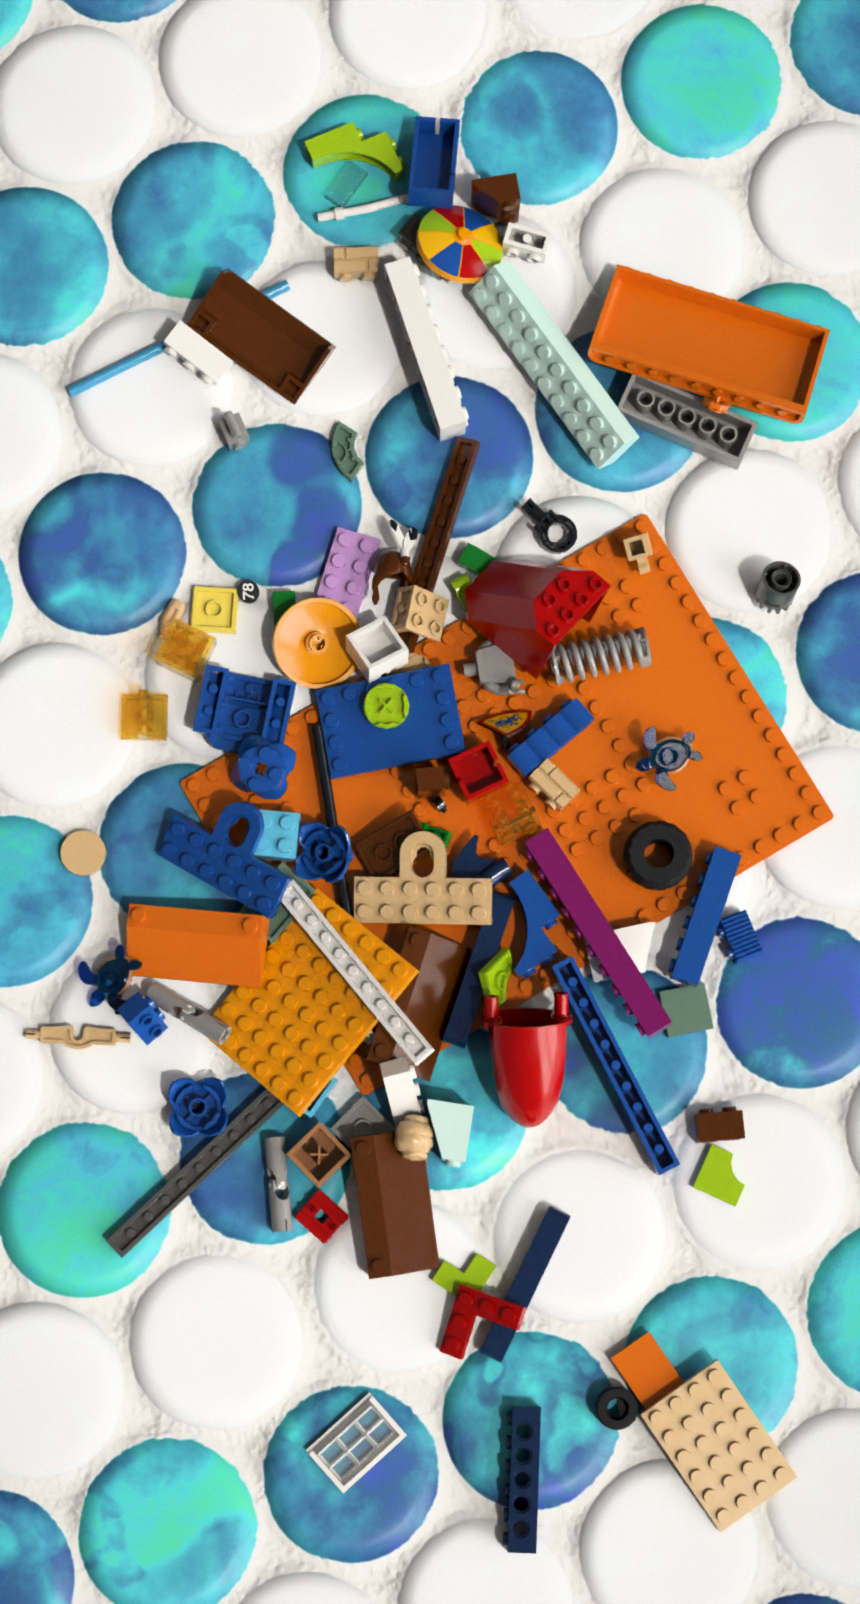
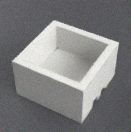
[346,616,409,683]

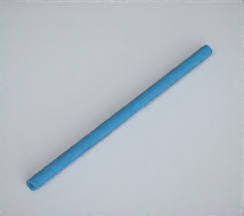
[67,280,291,397]

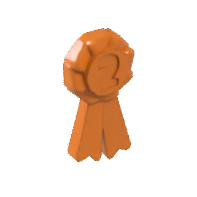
[702,395,732,413]

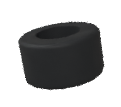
[595,1387,638,1430]

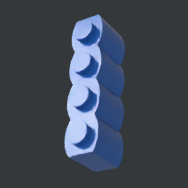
[507,698,594,779]

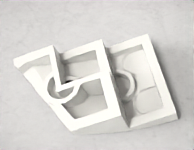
[584,922,656,982]

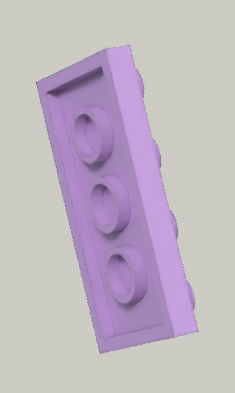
[316,527,381,620]

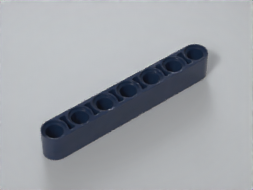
[443,891,515,1049]
[480,1205,571,1363]

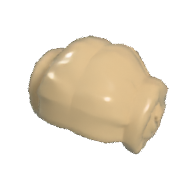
[394,1114,434,1161]

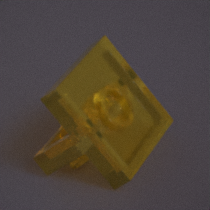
[121,689,168,741]

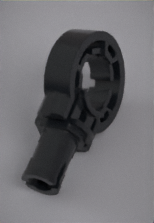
[521,498,577,554]

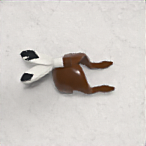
[372,519,418,607]

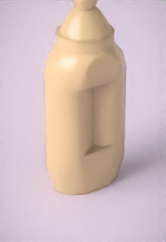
[158,599,186,639]

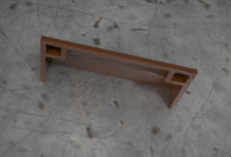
[187,269,336,405]
[363,926,471,1082]
[350,1131,440,1279]

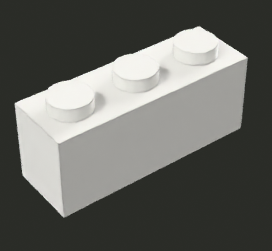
[163,320,234,386]
[379,1056,425,1128]

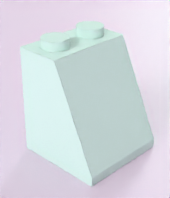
[427,1099,474,1168]

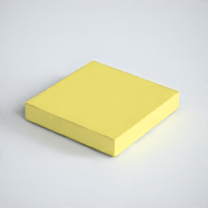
[190,586,239,634]

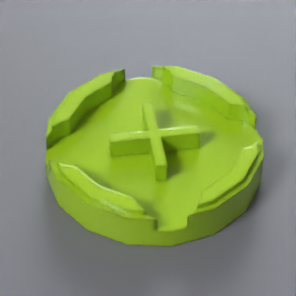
[363,683,410,729]

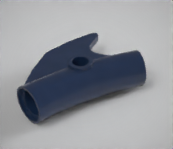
[451,835,512,889]

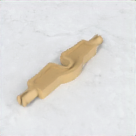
[26,1025,131,1050]

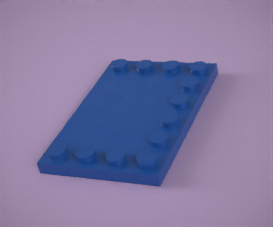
[315,663,466,780]

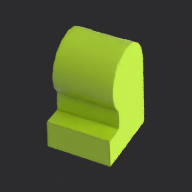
[449,573,472,612]

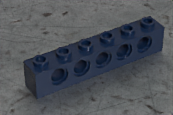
[503,1406,541,1554]

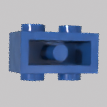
[117,992,169,1045]

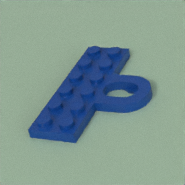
[157,802,291,919]

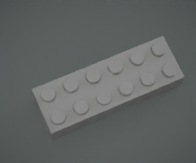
[618,374,758,470]

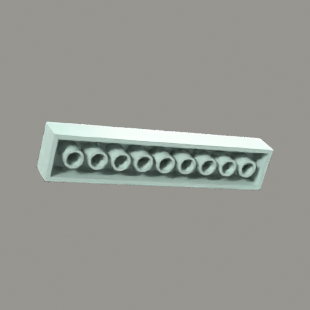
[469,260,639,469]

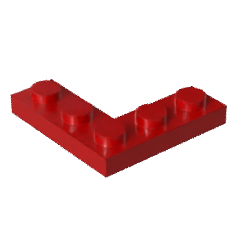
[439,1284,526,1359]

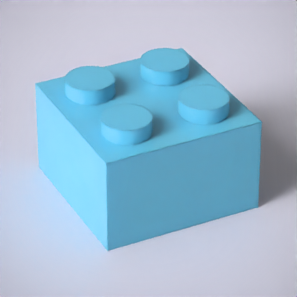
[253,809,301,863]

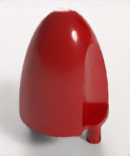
[481,992,573,1128]

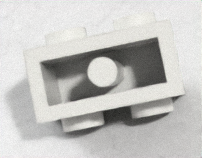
[502,222,552,264]

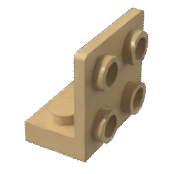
[390,585,449,642]

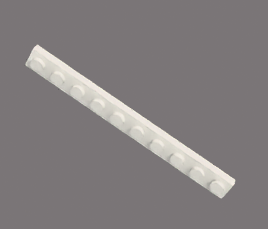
[281,879,435,1066]

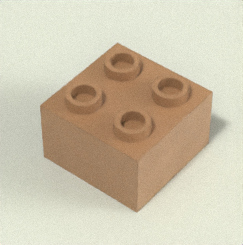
[286,1122,353,1189]

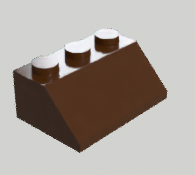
[470,173,521,227]

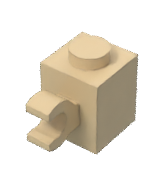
[623,532,654,574]

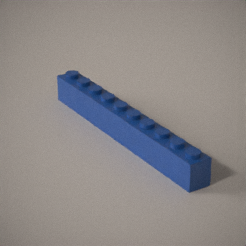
[550,956,680,1175]

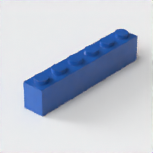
[668,846,742,988]

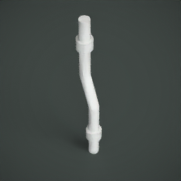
[317,194,408,222]

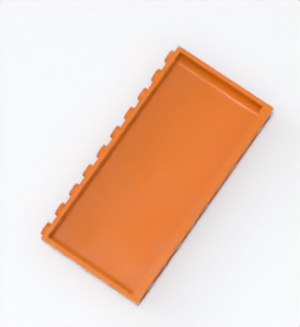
[588,264,830,424]

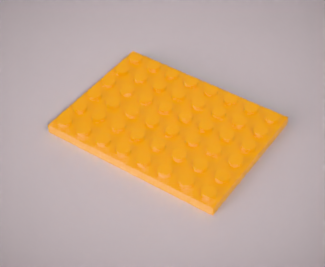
[204,888,419,1117]

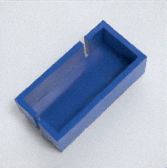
[408,116,460,209]

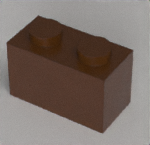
[415,766,450,799]
[694,1106,745,1143]

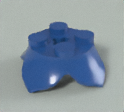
[232,735,296,800]
[295,822,354,883]
[168,1077,228,1138]

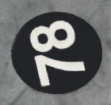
[237,580,259,603]

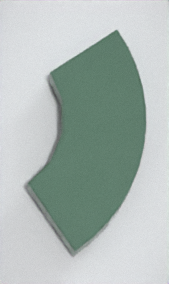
[332,421,364,483]

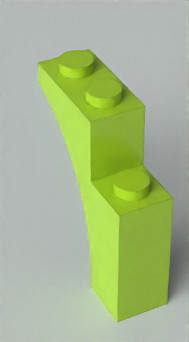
[304,122,406,181]

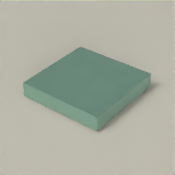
[659,983,714,1037]

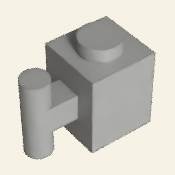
[218,411,250,451]

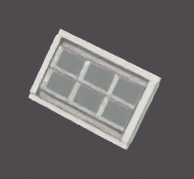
[306,1392,407,1493]

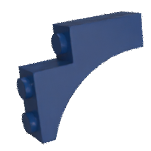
[508,870,560,979]

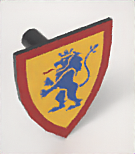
[477,711,532,750]

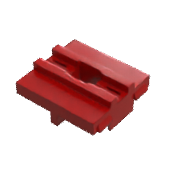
[294,1189,349,1244]

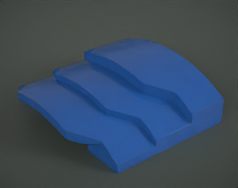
[193,665,297,754]

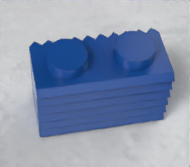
[717,909,763,964]

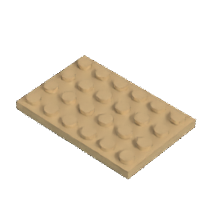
[639,1359,797,1532]

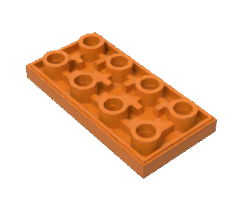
[610,1331,683,1409]

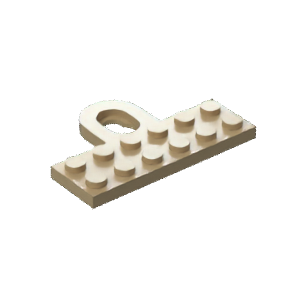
[354,831,492,925]

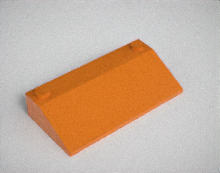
[126,904,270,988]

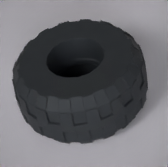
[623,821,693,891]

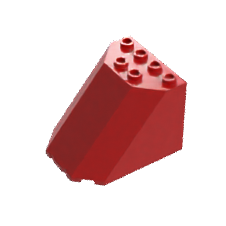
[464,560,611,679]

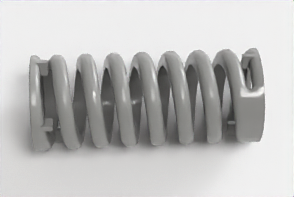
[549,626,652,685]

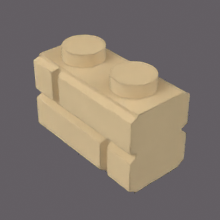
[333,246,379,282]
[528,758,580,812]

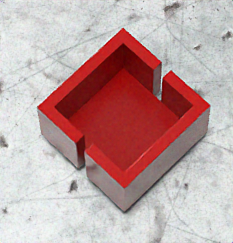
[447,740,509,805]

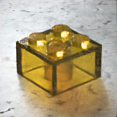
[154,619,217,683]

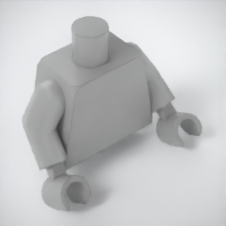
[463,639,526,696]

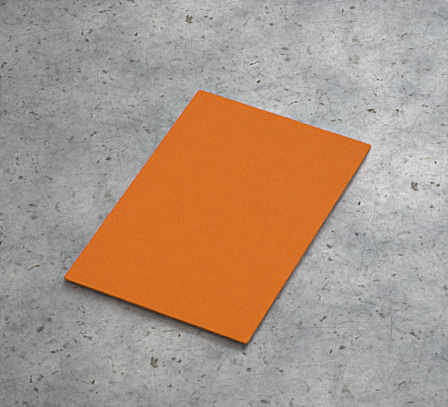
[180,514,834,1095]

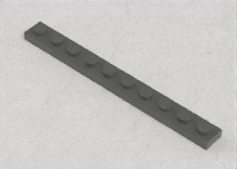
[106,1089,285,1258]

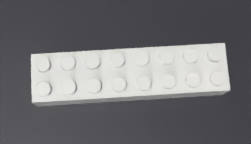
[384,256,469,442]

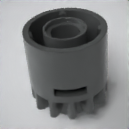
[755,561,801,614]

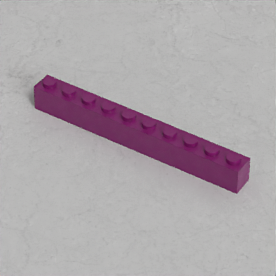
[524,828,673,1039]

